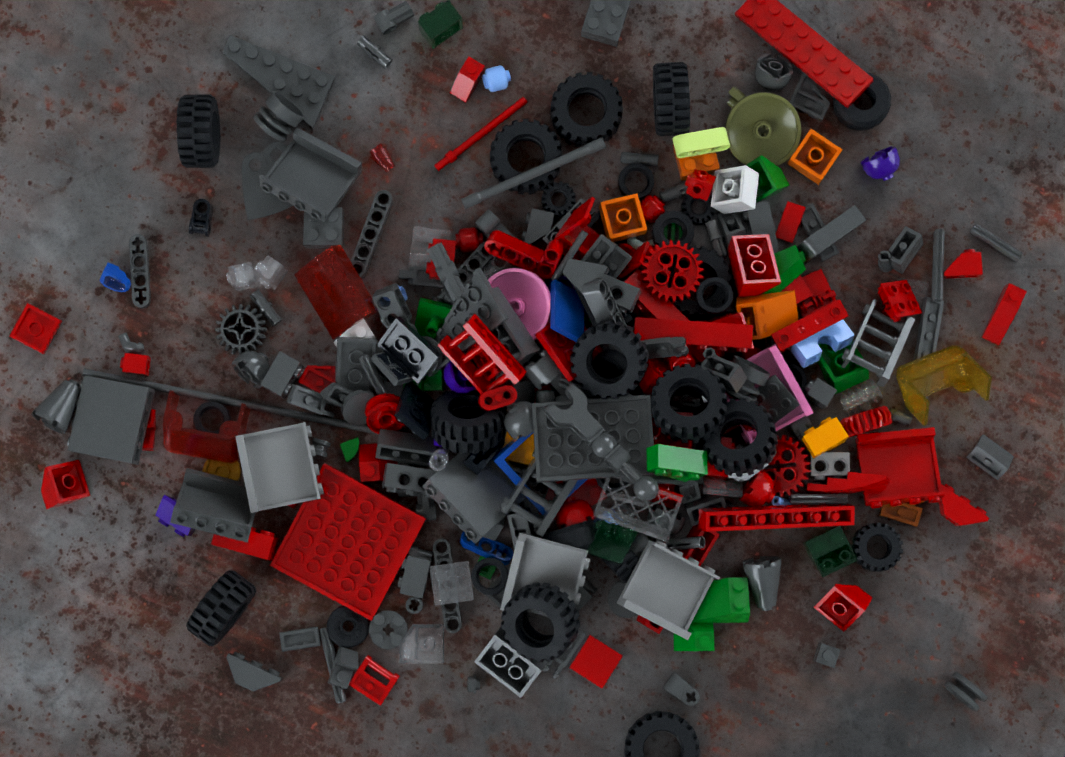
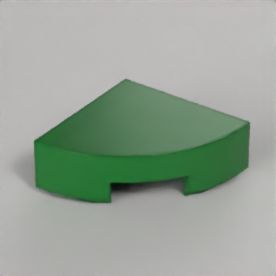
[340,437,359,462]

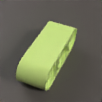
[672,127,730,158]

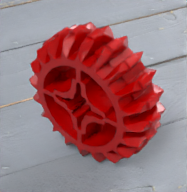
[840,406,893,438]

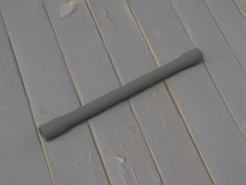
[461,137,606,209]

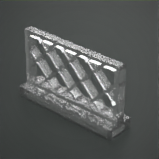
[593,477,682,542]

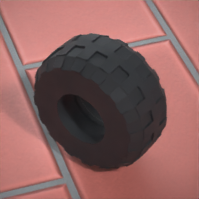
[833,73,891,131]
[542,520,601,550]

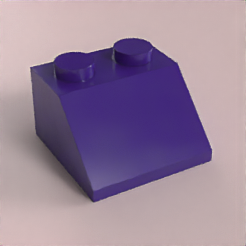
[155,495,195,537]

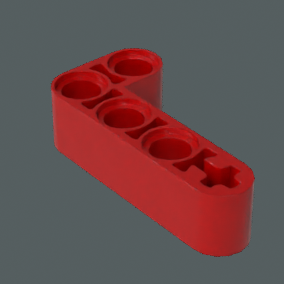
[484,230,565,279]

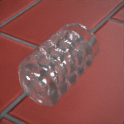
[839,379,883,417]

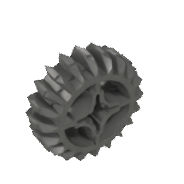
[215,304,267,355]

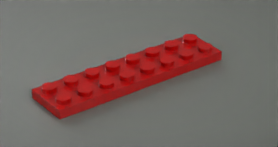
[735,0,873,108]

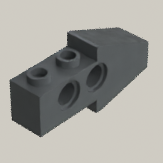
[562,258,641,314]

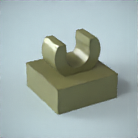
[727,87,746,108]

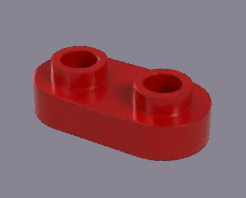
[478,385,517,411]

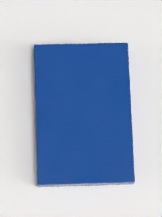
[550,280,584,342]

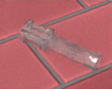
[429,446,451,471]

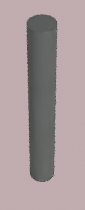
[551,230,588,281]

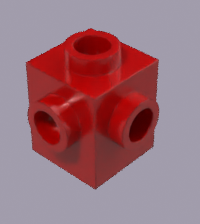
[685,169,716,201]

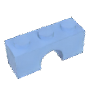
[791,320,854,368]

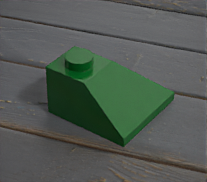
[746,155,790,203]
[673,623,715,651]

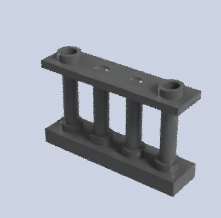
[841,299,915,388]
[500,450,578,537]

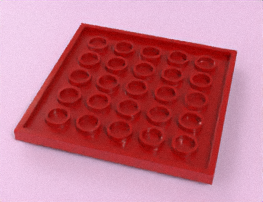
[270,463,427,621]

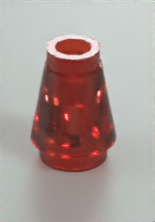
[369,143,395,172]

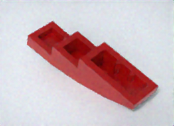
[807,472,890,494]

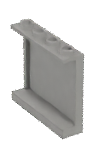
[235,422,324,513]
[500,533,590,617]
[617,540,720,640]

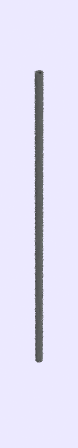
[83,368,400,435]

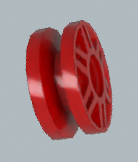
[365,393,405,434]

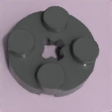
[369,610,408,649]

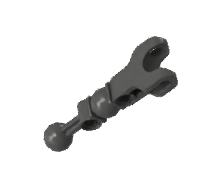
[544,384,659,501]

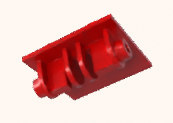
[797,269,837,318]
[878,279,922,322]

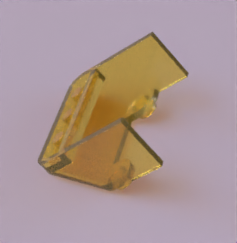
[896,346,992,426]

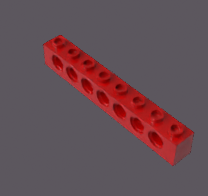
[699,503,855,532]

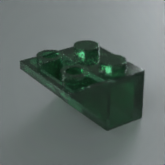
[803,526,858,578]

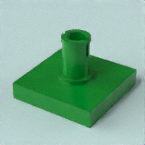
[415,298,453,339]

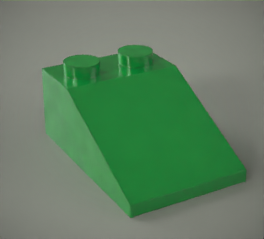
[817,341,869,394]
[692,577,750,623]

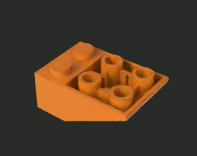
[736,290,799,340]

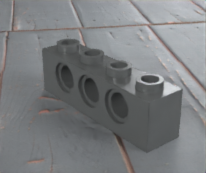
[382,463,438,499]

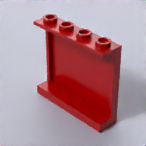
[855,427,945,508]

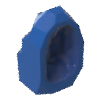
[100,262,131,292]

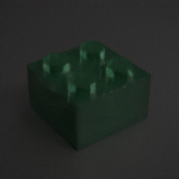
[418,0,463,49]

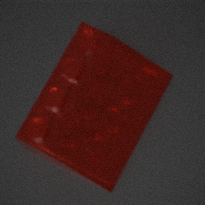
[294,245,378,340]

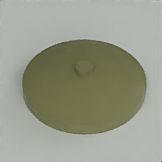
[725,92,801,166]

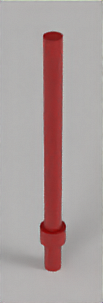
[434,97,528,171]

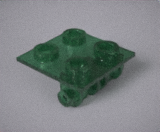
[587,520,638,564]

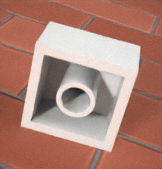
[711,165,759,214]

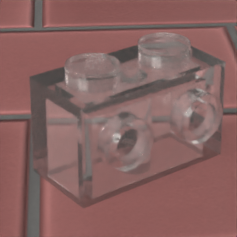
[254,255,288,290]

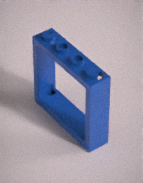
[492,432,588,515]

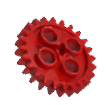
[641,240,704,303]
[751,435,811,497]

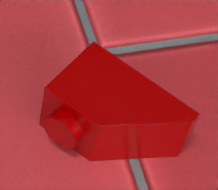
[450,56,485,103]
[943,249,983,279]

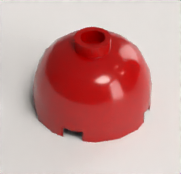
[739,470,775,507]
[556,497,596,529]

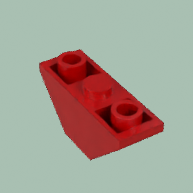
[938,484,990,526]

